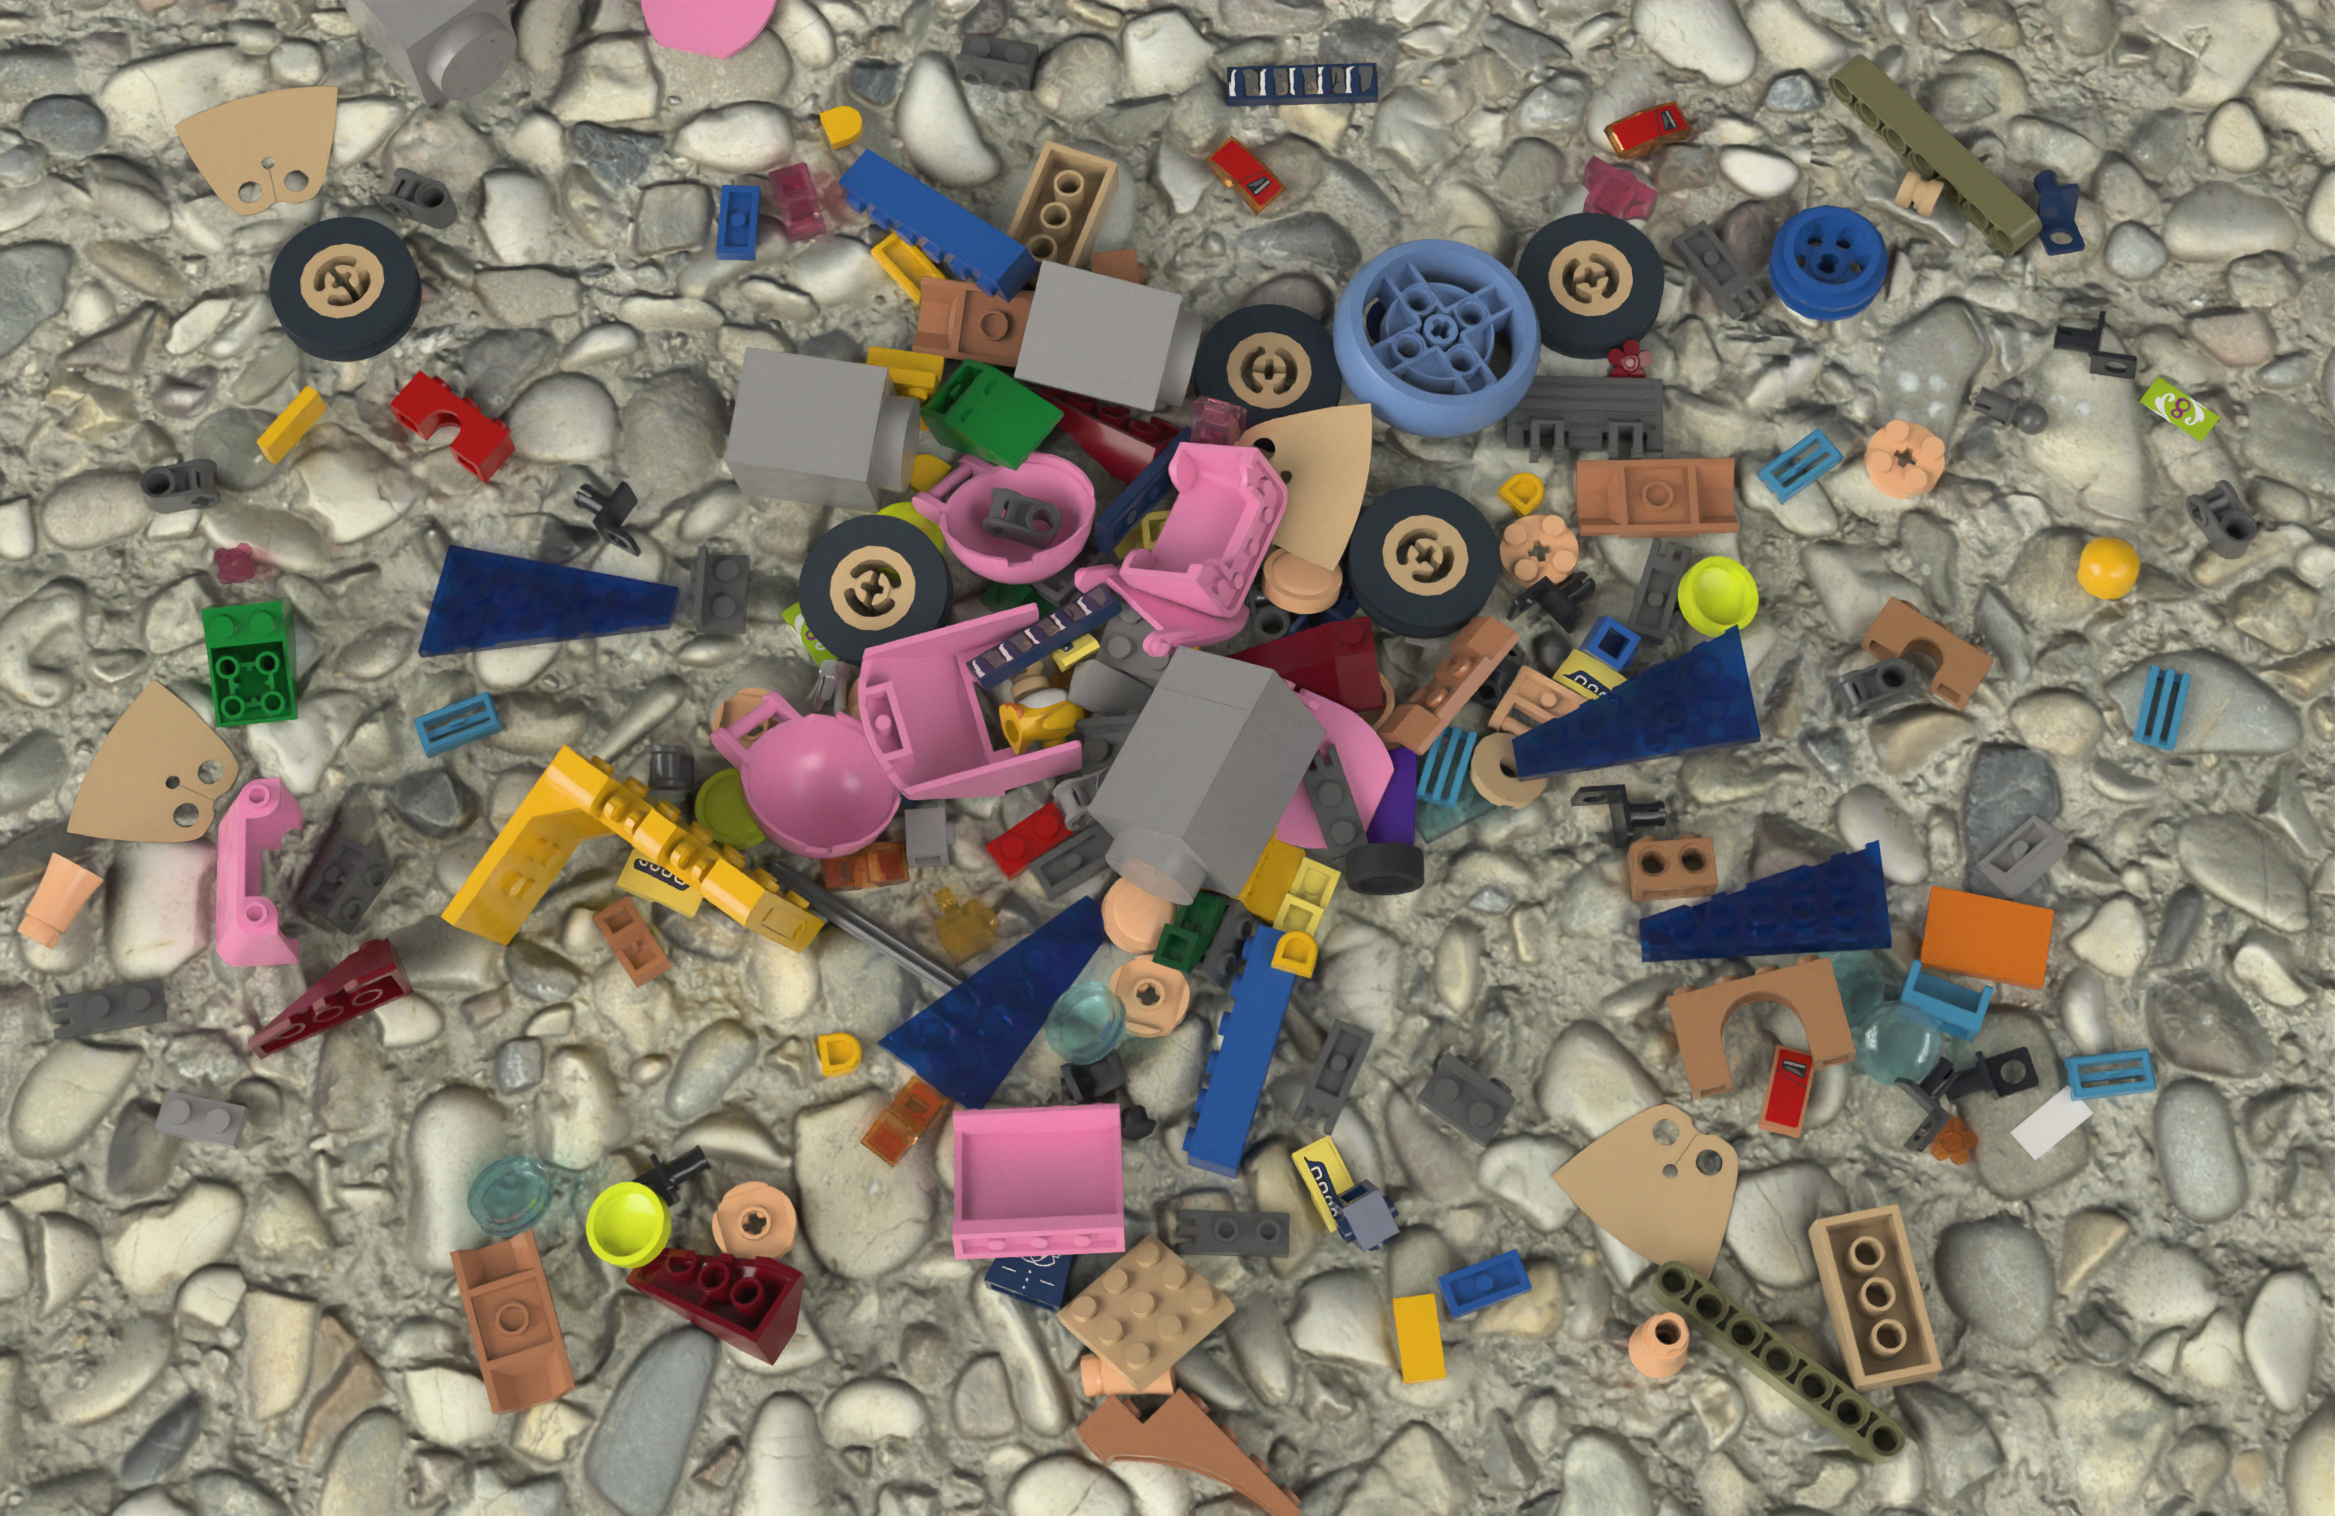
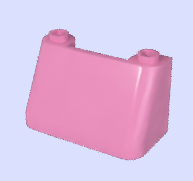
[1119,442,1288,618]
[215,778,303,967]

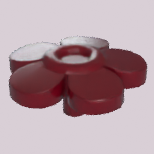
[1607,339,1652,378]

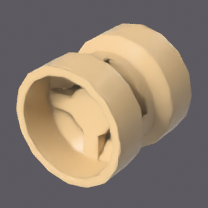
[1894,169,1945,218]
[1008,660,1051,704]

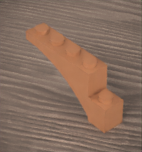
[1076,1388,1302,1516]

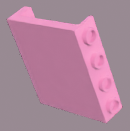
[952,1103,1125,1260]

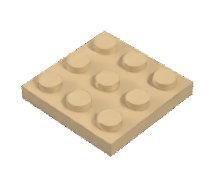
[1056,1233,1236,1393]

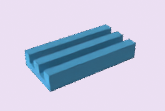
[1757,428,1844,505]
[2132,664,2191,751]
[413,691,503,758]
[1416,726,1477,810]
[2064,1048,2157,1101]

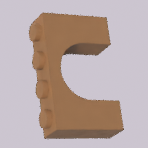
[1667,955,1856,1101]

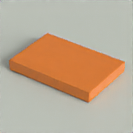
[1919,885,2054,991]

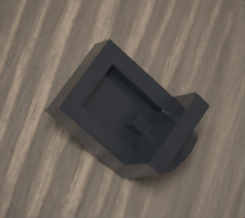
[1060,1045,1131,1104]

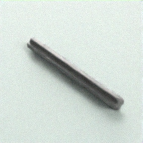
[768,861,975,1005]

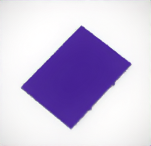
[1366,748,1418,846]

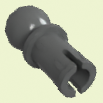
[1973,386,2048,435]

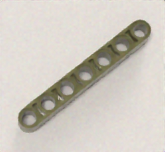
[1828,54,2042,255]
[1651,1261,1905,1464]

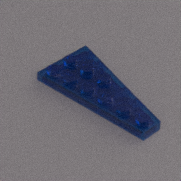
[418,545,680,658]
[1512,624,1761,782]
[1639,840,1892,962]
[876,895,1107,1111]

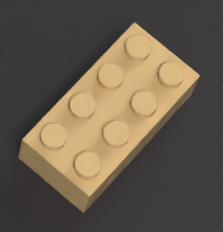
[1006,140,1119,291]
[1808,1203,1943,1394]

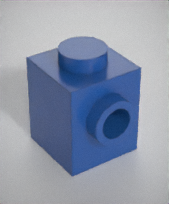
[1578,616,1641,671]

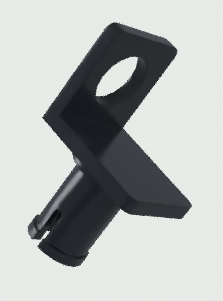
[2053,311,2137,379]
[574,481,642,557]
[1506,571,1596,634]
[1470,647,1525,711]
[1570,784,1666,849]
[1945,1047,2039,1102]
[1894,1057,1962,1153]
[630,1144,711,1207]

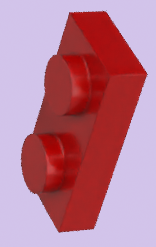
[985,801,1075,882]

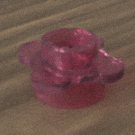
[213,543,256,584]

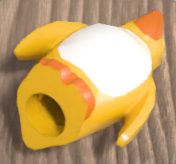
[999,688,1092,755]

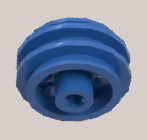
[1768,205,1888,322]

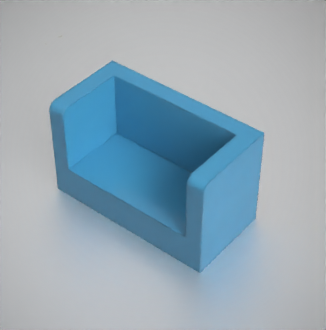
[1893,959,1994,1042]

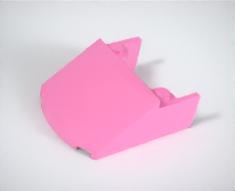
[858,603,1082,800]

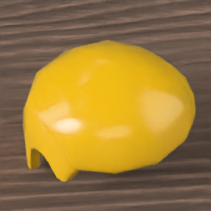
[2077,536,2140,599]

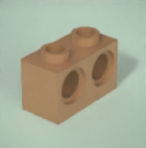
[1627,833,1718,902]

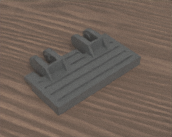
[1506,375,1663,464]

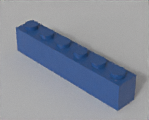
[838,148,1039,302]
[1182,925,1297,1179]

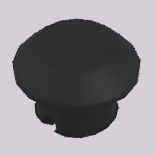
[1121,1105,1157,1140]

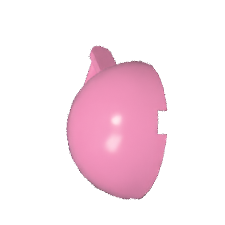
[912,452,1096,584]
[710,691,902,859]

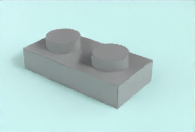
[154,1090,249,1150]

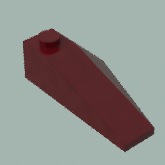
[1029,385,1183,487]
[1225,616,1384,713]
[248,938,414,1059]
[625,1248,805,1366]

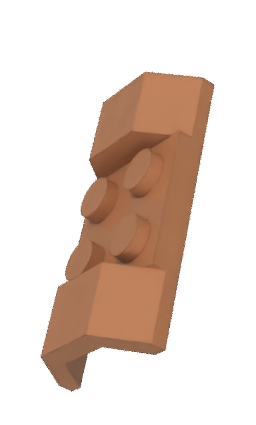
[912,276,1035,368]
[1575,458,1739,538]
[1376,616,1521,756]
[450,1227,577,1414]

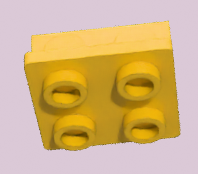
[860,346,945,431]
[1202,826,1306,924]

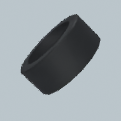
[1346,842,1425,895]

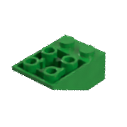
[920,358,1064,471]
[201,597,298,728]

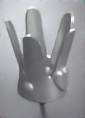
[805,656,852,716]

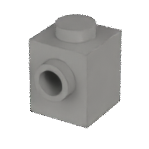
[904,803,956,868]

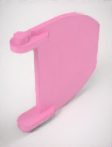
[641,0,777,59]
[1074,563,1250,657]
[1277,678,1394,849]

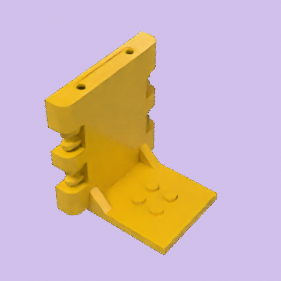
[440,744,826,953]

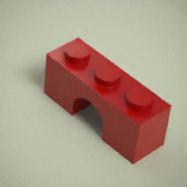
[389,370,516,483]

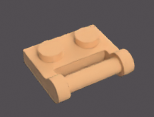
[1487,665,1594,766]

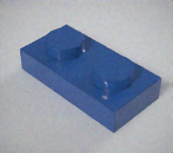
[716,185,762,261]
[1437,1249,1532,1320]

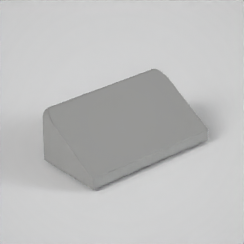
[1067,659,1153,716]
[1977,814,2068,900]

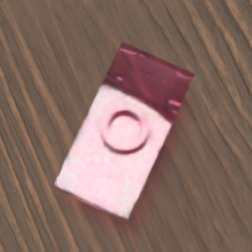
[1582,155,1658,222]
[768,162,827,244]
[1190,395,1247,446]

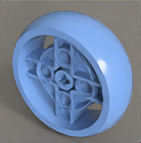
[1333,239,1541,439]

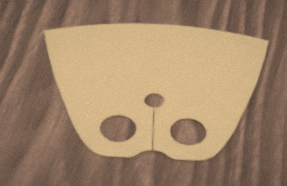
[174,86,338,216]
[1238,403,1372,572]
[66,679,239,843]
[1552,1104,1738,1281]

